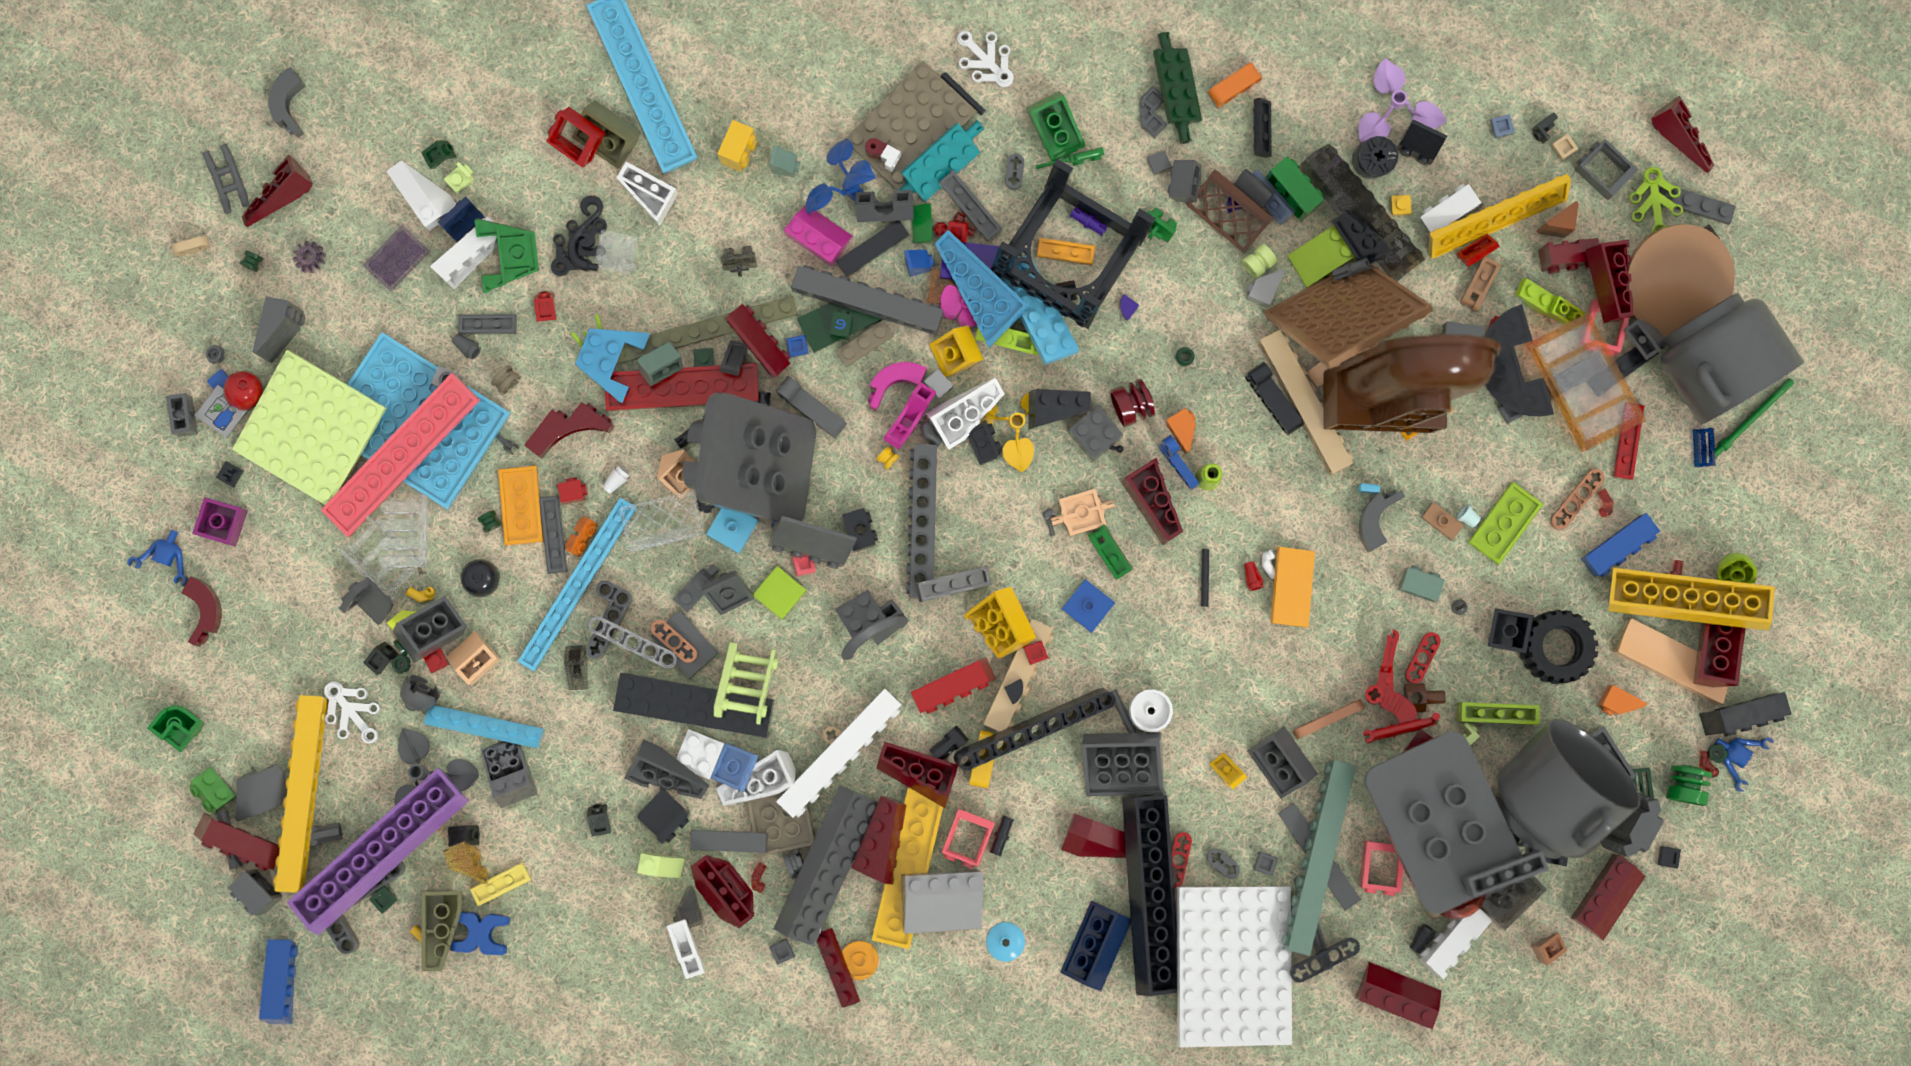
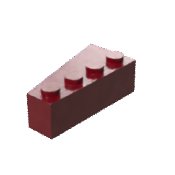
[1585,240,1634,323]
[1121,457,1183,545]
[876,741,958,808]
[851,796,907,885]
[193,813,280,871]

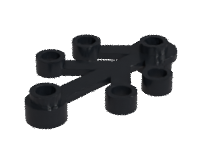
[551,218,608,277]

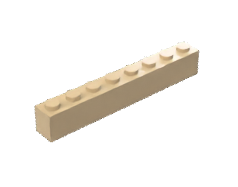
[1258,330,1353,476]

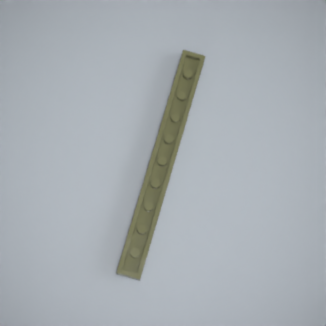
[616,296,798,365]

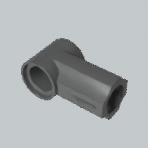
[310,823,343,847]

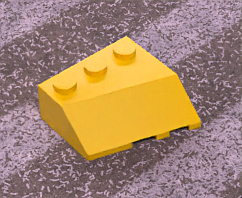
[964,587,1037,659]

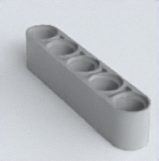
[589,616,677,668]

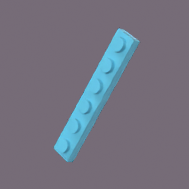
[424,705,544,748]

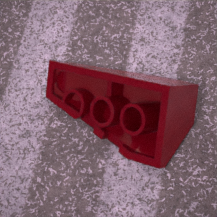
[1651,96,1714,173]
[1061,813,1126,858]

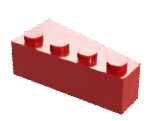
[911,658,996,714]

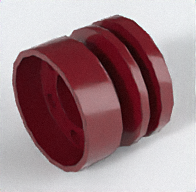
[1110,378,1155,428]

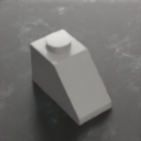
[1246,270,1285,308]

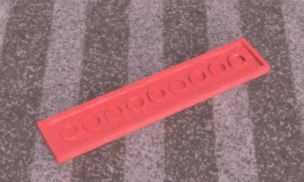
[321,373,481,537]

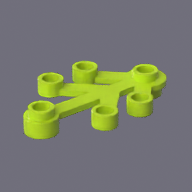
[1630,167,1683,233]

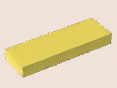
[470,862,531,906]

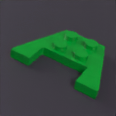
[474,219,539,293]

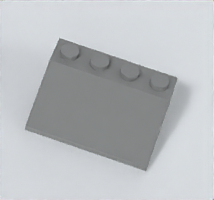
[901,870,983,934]

